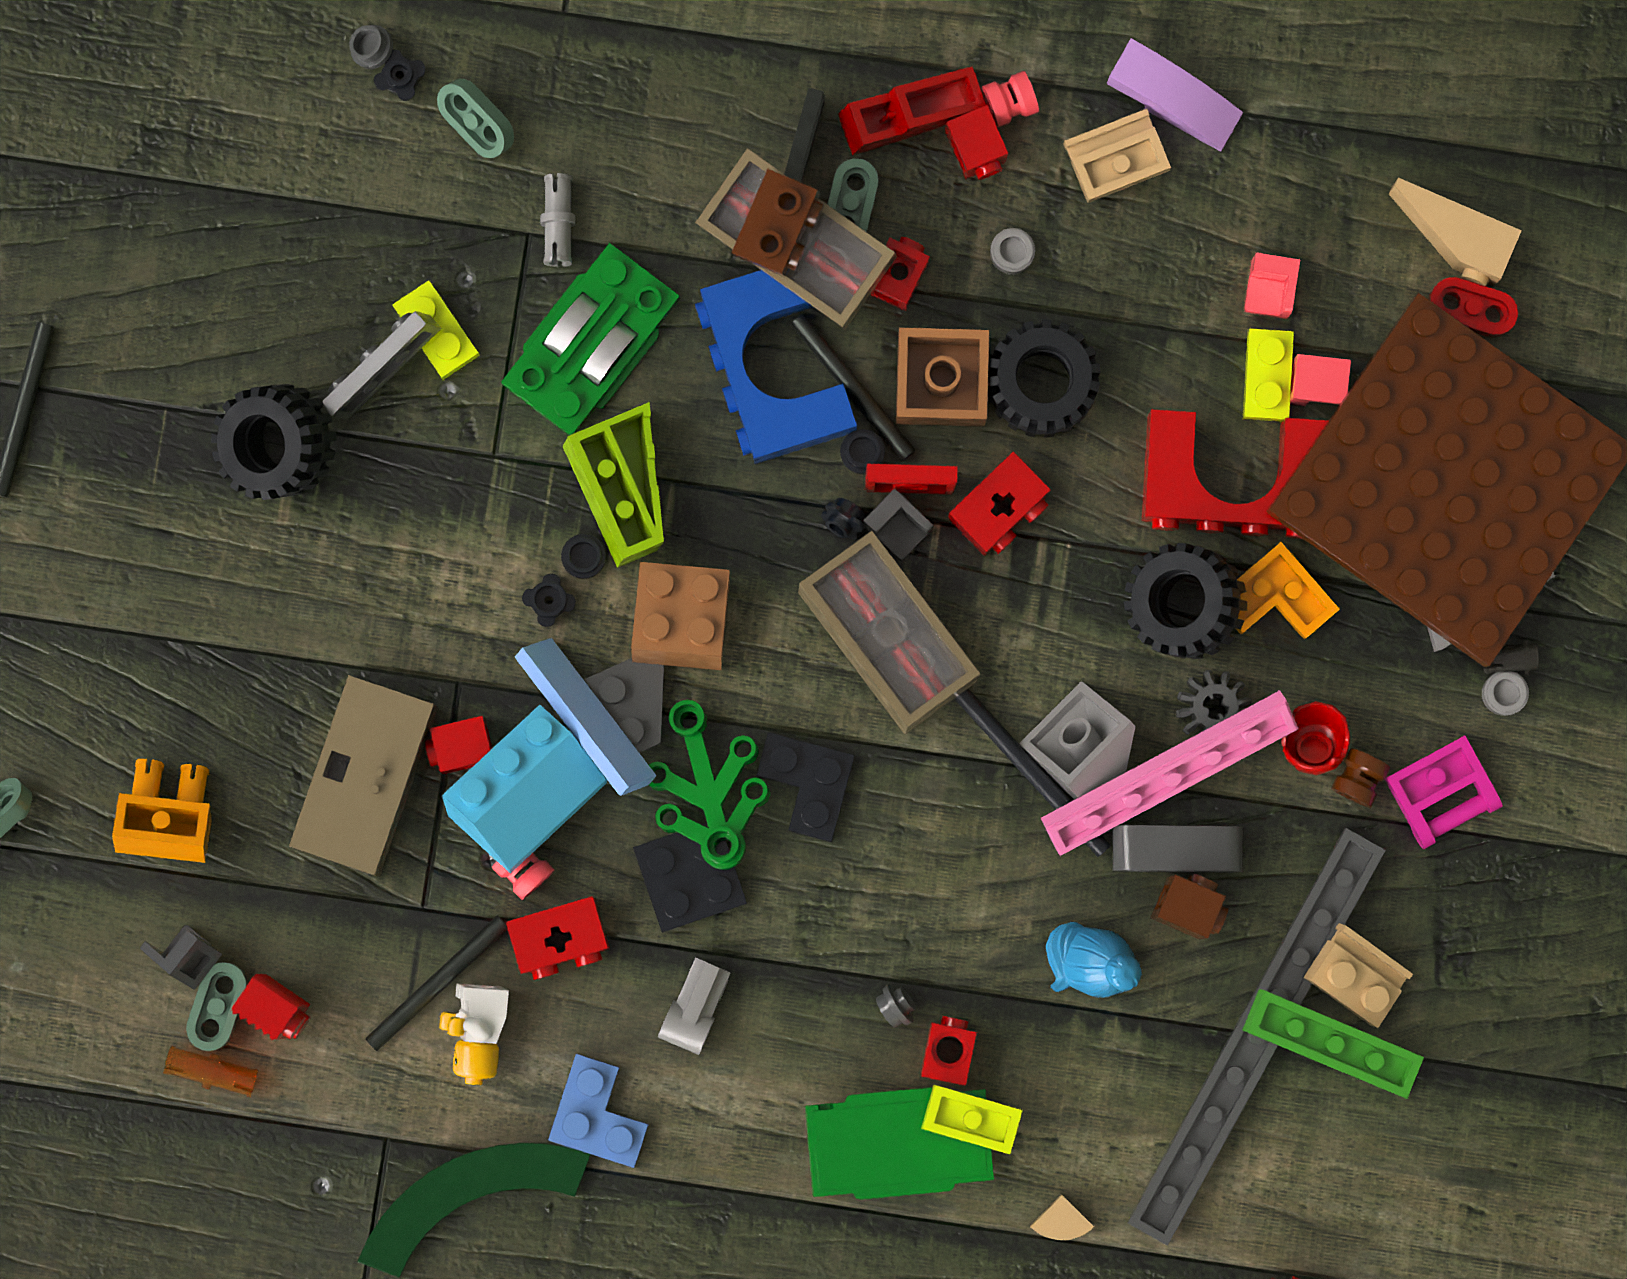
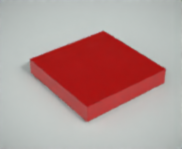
[865,464,958,495]

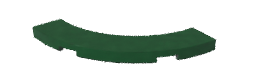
[357,1143,591,1278]

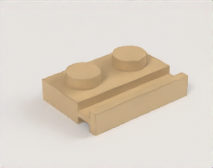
[1064,109,1171,203]
[1303,923,1413,1028]

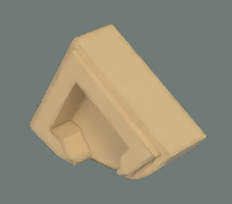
[1030,1194,1094,1240]

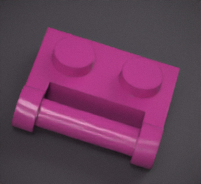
[1385,736,1502,849]

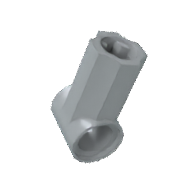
[658,958,731,1055]

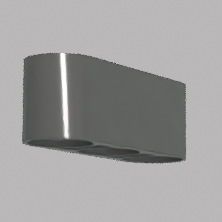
[1113,825,1243,873]

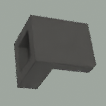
[863,488,933,560]
[140,925,222,990]

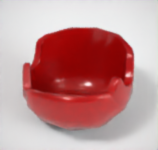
[1281,701,1350,775]

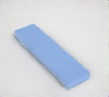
[515,638,656,796]

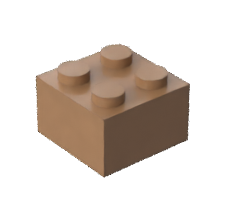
[896,328,989,427]
[631,562,730,670]

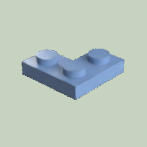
[548,1054,649,1168]

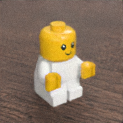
[439,983,509,1085]

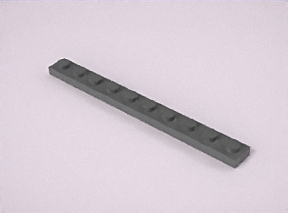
[1127,828,1386,1246]

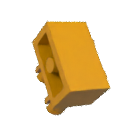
[112,759,212,863]

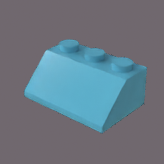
[442,705,607,874]

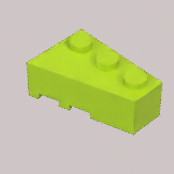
[563,402,664,568]

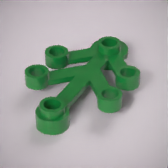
[649,700,770,870]

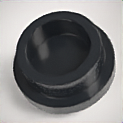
[840,429,885,474]
[561,534,606,579]

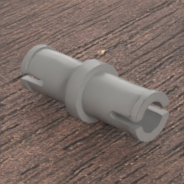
[540,173,576,267]

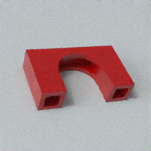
[1142,409,1329,539]

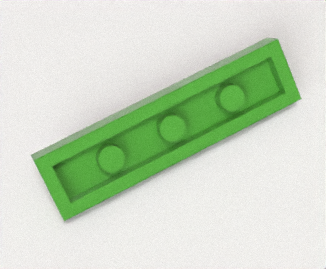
[1242,989,1424,1099]

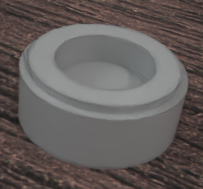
[990,228,1035,275]
[1482,670,1529,716]

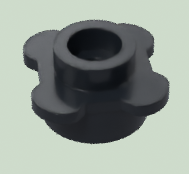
[374,50,426,101]
[821,498,866,540]
[522,574,576,627]

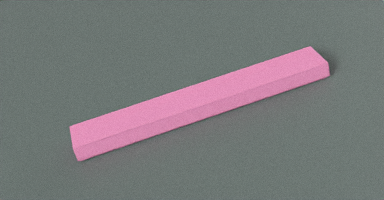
[1040,691,1298,856]

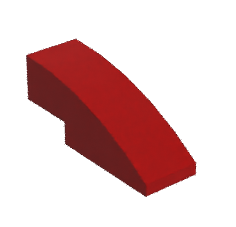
[838,66,986,155]

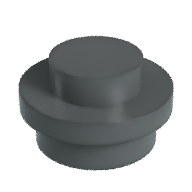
[349,25,393,69]
[876,984,916,1028]

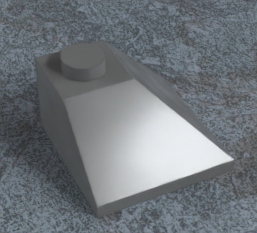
[1019,681,1135,799]

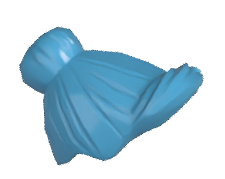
[1046,922,1142,998]

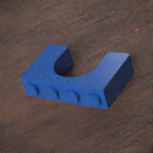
[695,269,857,464]

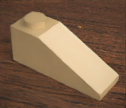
[1389,178,1522,286]

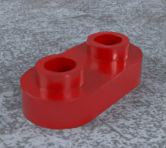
[1428,277,1518,337]

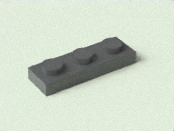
[322,311,442,420]

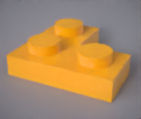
[1236,542,1340,640]

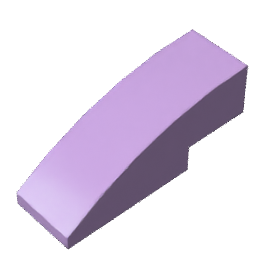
[1107,38,1243,152]

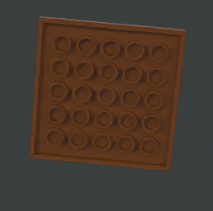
[1266,293,1627,667]

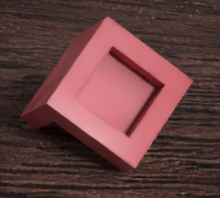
[1244,253,1300,319]
[1290,354,1351,406]

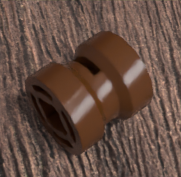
[1331,748,1391,808]

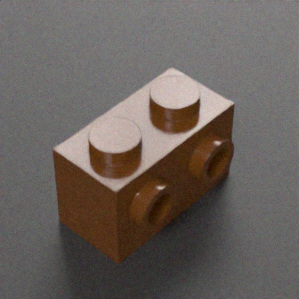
[731,168,824,277]
[1150,874,1229,940]

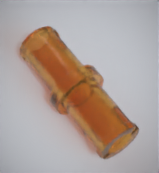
[163,1046,259,1098]

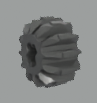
[1175,670,1252,735]

